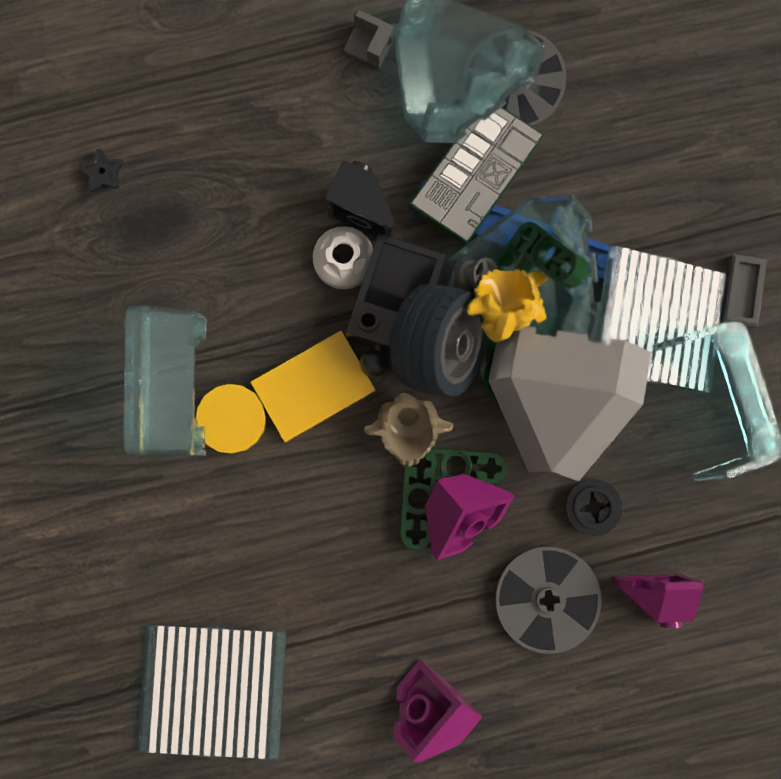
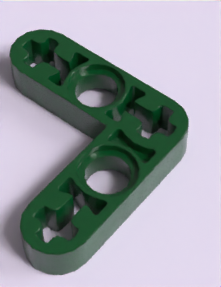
[495,221,589,289]
[400,448,507,550]

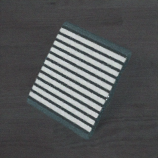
[595,246,727,393]
[138,624,286,759]

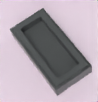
[720,254,767,328]

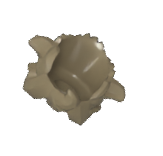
[364,393,454,467]

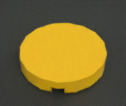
[196,384,266,454]

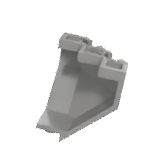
[488,326,652,482]

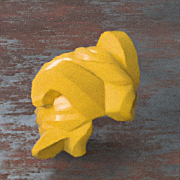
[467,269,547,342]

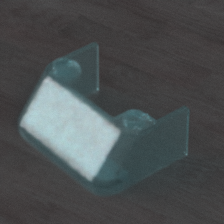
[124,305,207,456]
[652,321,781,481]

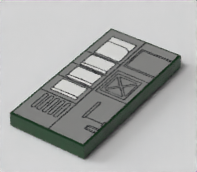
[409,97,544,246]

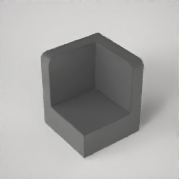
[344,10,394,70]

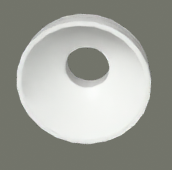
[313,226,373,289]

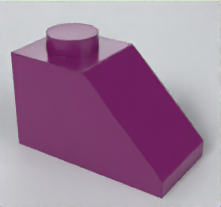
[425,474,515,560]
[612,574,703,628]
[393,659,482,763]

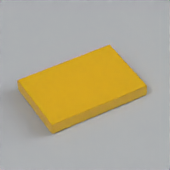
[251,331,376,443]

